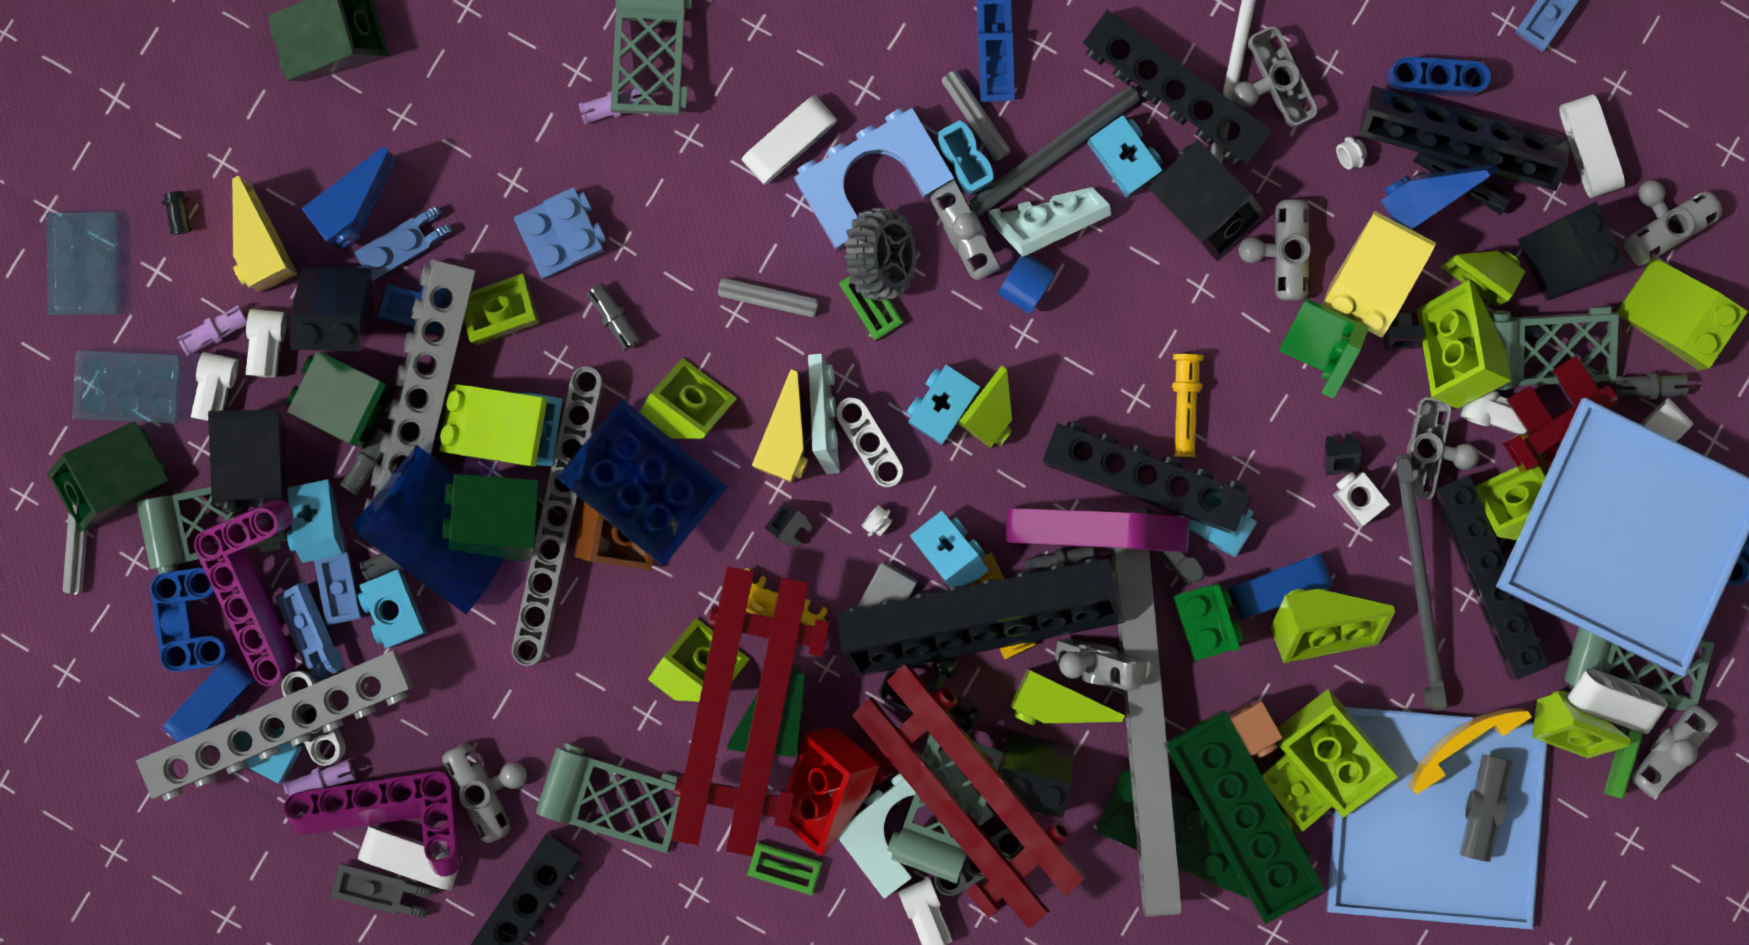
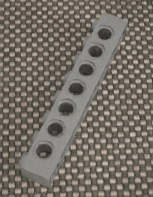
[363,259,475,538]
[136,650,414,802]

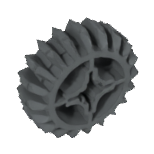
[843,207,919,301]

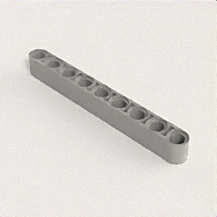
[512,366,604,666]

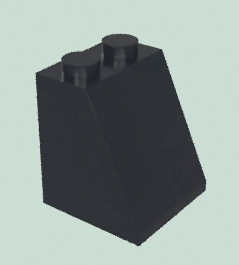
[1148,140,1267,261]
[1517,202,1626,301]
[290,265,373,351]
[208,410,286,512]
[998,730,1075,818]

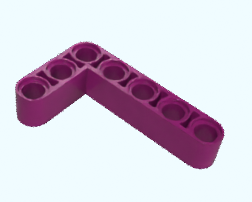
[194,499,296,686]
[1005,508,1190,552]
[283,772,461,877]

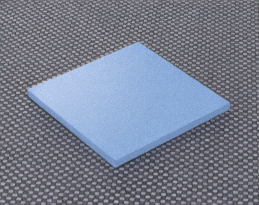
[1496,398,1749,677]
[1326,707,1547,930]

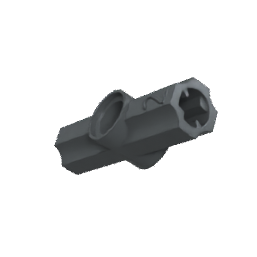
[1460,754,1513,862]

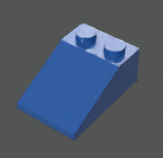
[301,146,398,249]
[1381,164,1499,230]

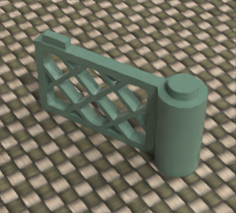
[610,0,693,115]
[1490,306,1619,390]
[136,487,287,575]
[1564,627,1715,711]
[887,734,1004,884]
[535,743,680,853]

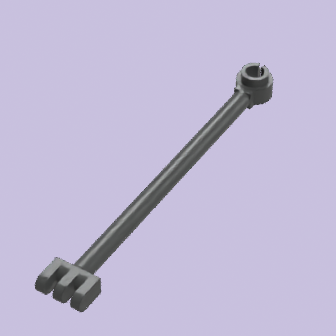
[1396,453,1447,711]

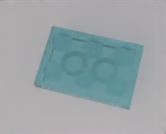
[46,212,119,316]
[72,351,181,424]

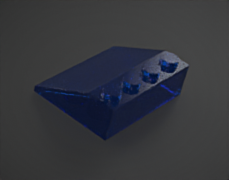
[556,398,728,567]
[352,445,504,614]

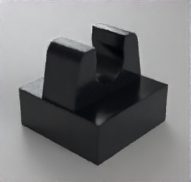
[1384,311,1424,350]
[1324,433,1362,475]
[765,501,812,547]

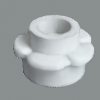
[1336,137,1367,170]
[861,505,892,537]

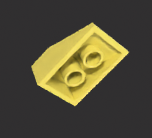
[232,175,298,293]
[1322,211,1436,338]
[752,369,808,483]

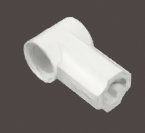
[246,309,287,378]
[191,352,238,421]
[1460,390,1526,436]
[898,878,952,945]

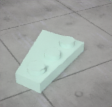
[988,187,1111,257]
[808,353,840,474]

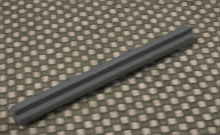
[969,85,1140,216]

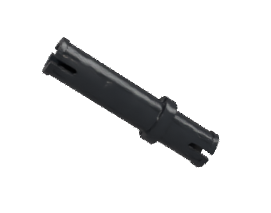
[1413,152,1512,216]

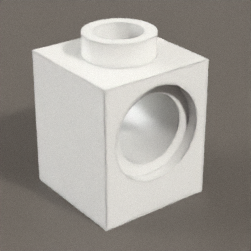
[1333,472,1390,527]

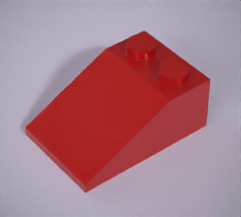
[786,726,879,856]

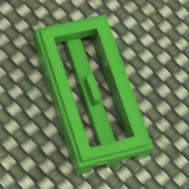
[839,276,904,341]
[1603,728,1643,799]
[747,842,823,895]

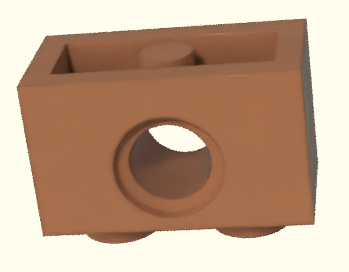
[1228,700,1282,757]

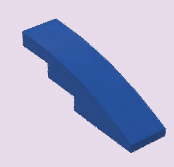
[976,0,1015,102]

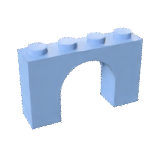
[794,108,954,251]

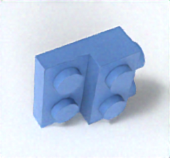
[513,187,606,280]

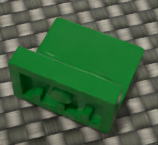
[1279,299,1368,399]
[1173,584,1243,661]

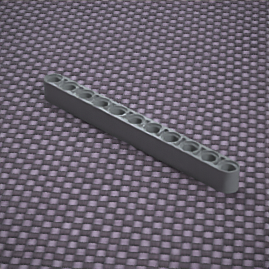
[1111,548,1181,917]

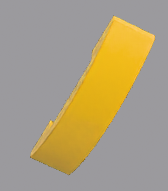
[1408,708,1532,795]

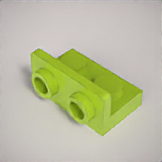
[1261,754,1332,834]

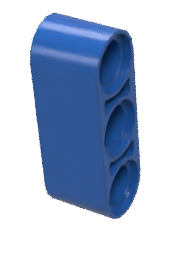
[1387,57,1491,97]
[1229,553,1334,620]
[162,656,256,743]

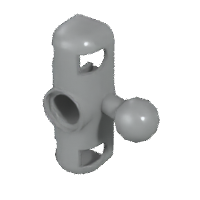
[1232,26,1317,127]
[930,179,1000,280]
[1624,180,1722,266]
[1238,199,1311,301]
[1407,397,1479,500]
[1055,639,1147,691]
[1632,705,1719,798]
[442,742,527,843]

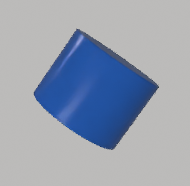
[997,254,1057,315]

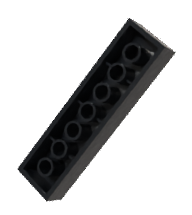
[836,558,1125,677]

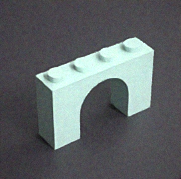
[838,748,994,899]

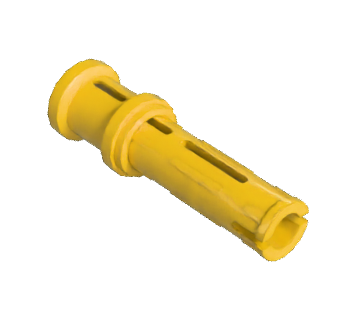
[1172,354,1204,457]

